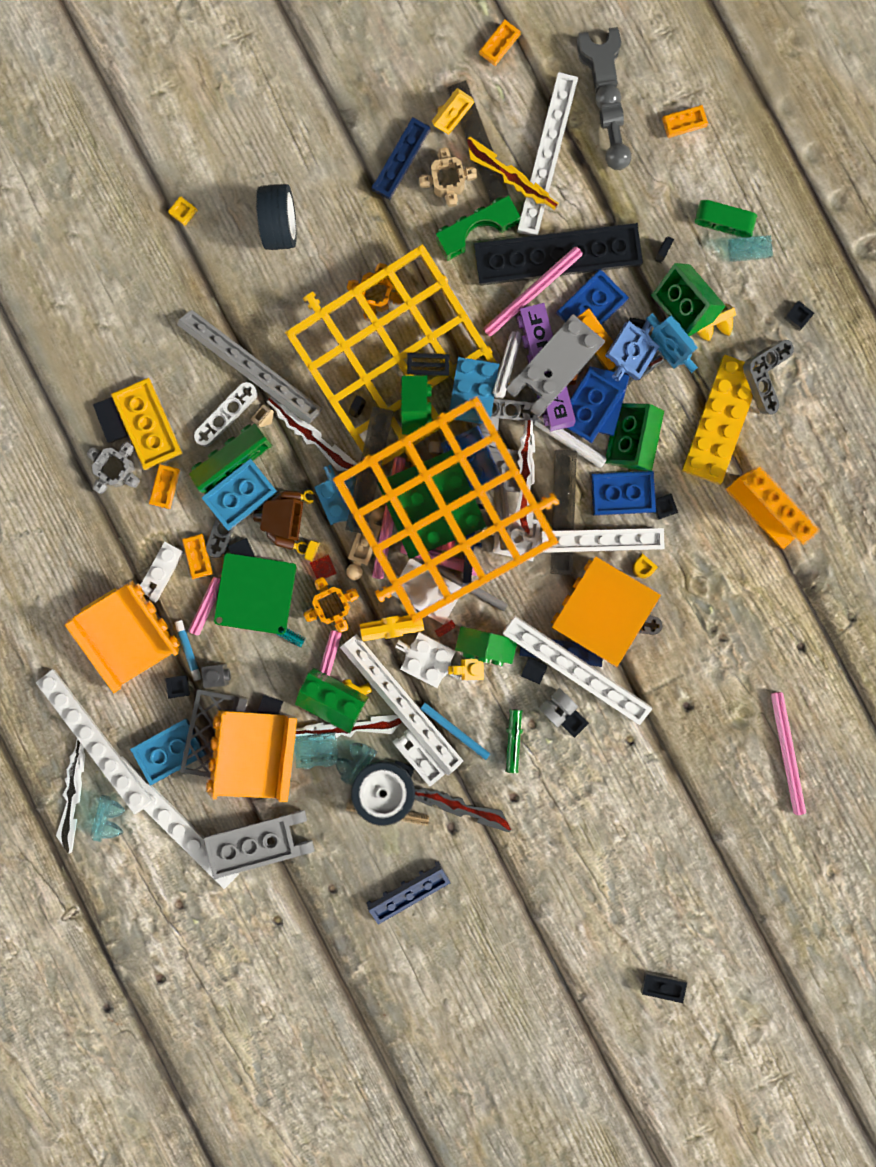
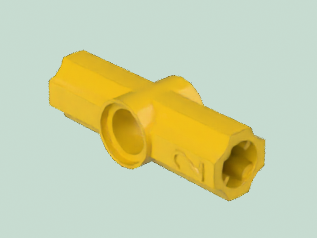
[360,615,424,641]

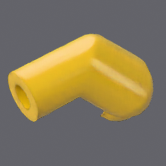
[342,679,372,695]

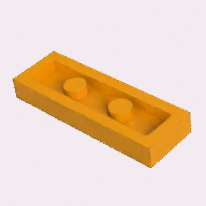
[577,309,616,371]

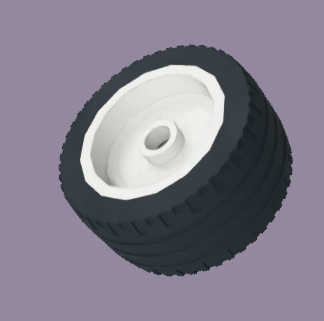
[256,184,297,250]
[351,761,415,826]

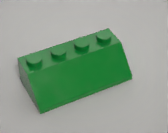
[189,423,273,494]

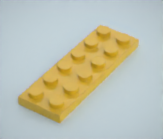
[681,354,757,485]

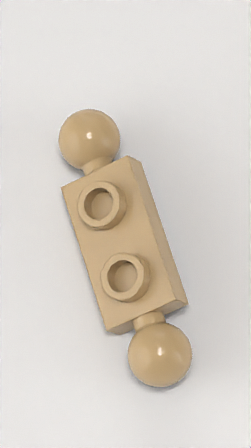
[346,507,384,580]

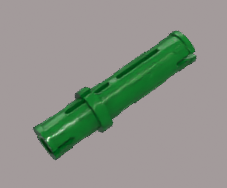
[505,709,523,773]

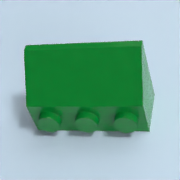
[651,263,726,337]
[605,403,664,471]
[295,668,369,734]

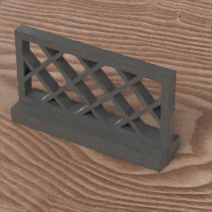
[180,689,248,777]

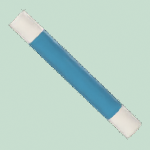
[174,620,202,681]

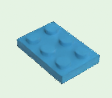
[449,357,499,424]
[202,459,277,531]
[130,718,207,786]

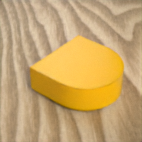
[304,540,320,562]
[632,553,658,579]

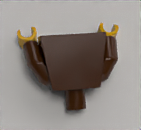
[253,490,314,554]

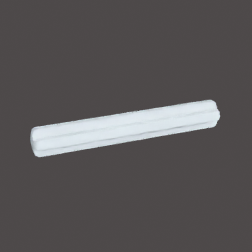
[493,331,522,398]
[534,415,606,468]

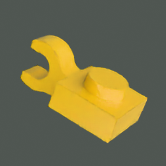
[448,659,484,680]

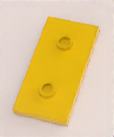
[111,377,183,470]

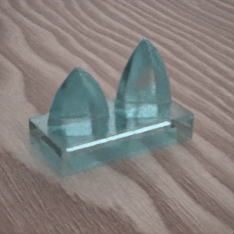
[728,235,773,262]
[335,743,378,785]
[90,795,125,842]

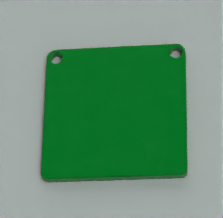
[214,553,297,635]

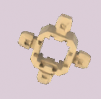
[419,147,477,207]

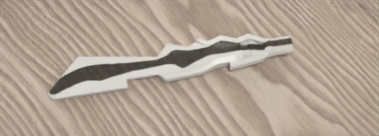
[56,739,85,853]

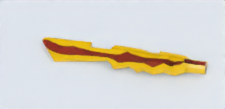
[467,137,559,210]

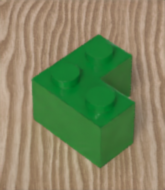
[401,376,432,434]
[455,626,517,666]

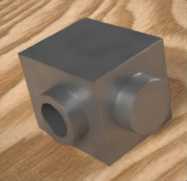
[202,664,231,688]

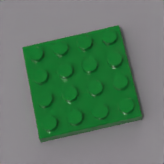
[377,449,487,559]

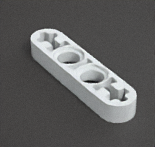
[194,382,257,447]

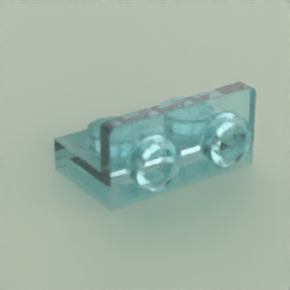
[294,732,339,769]

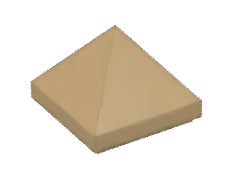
[251,405,274,427]

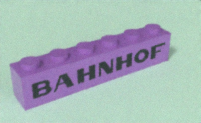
[517,303,576,432]

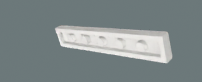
[540,528,664,553]

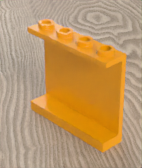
[725,466,819,550]
[551,556,661,668]
[65,580,180,693]
[206,710,297,802]

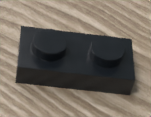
[641,972,687,1003]

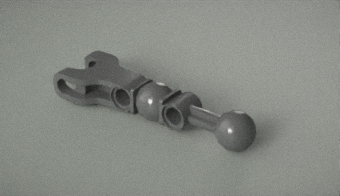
[577,27,632,171]

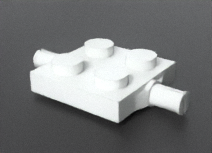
[482,514,541,562]
[395,632,459,688]

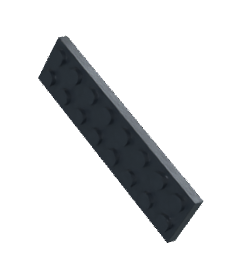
[474,223,643,286]

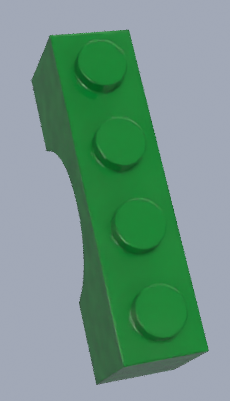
[436,196,521,261]

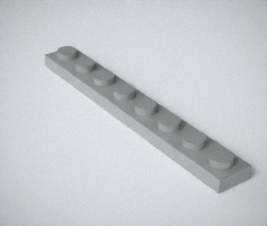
[178,310,322,424]

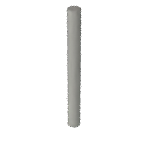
[436,565,508,611]

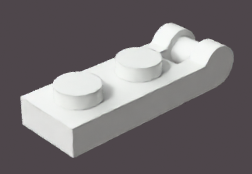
[140,542,184,602]
[392,729,446,787]

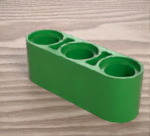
[694,200,757,238]

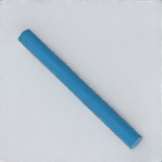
[420,703,491,760]

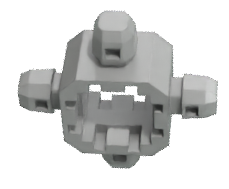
[87,441,140,494]

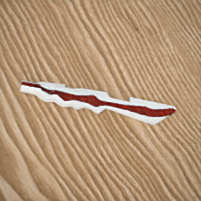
[267,397,357,471]
[515,420,535,535]
[295,715,402,739]

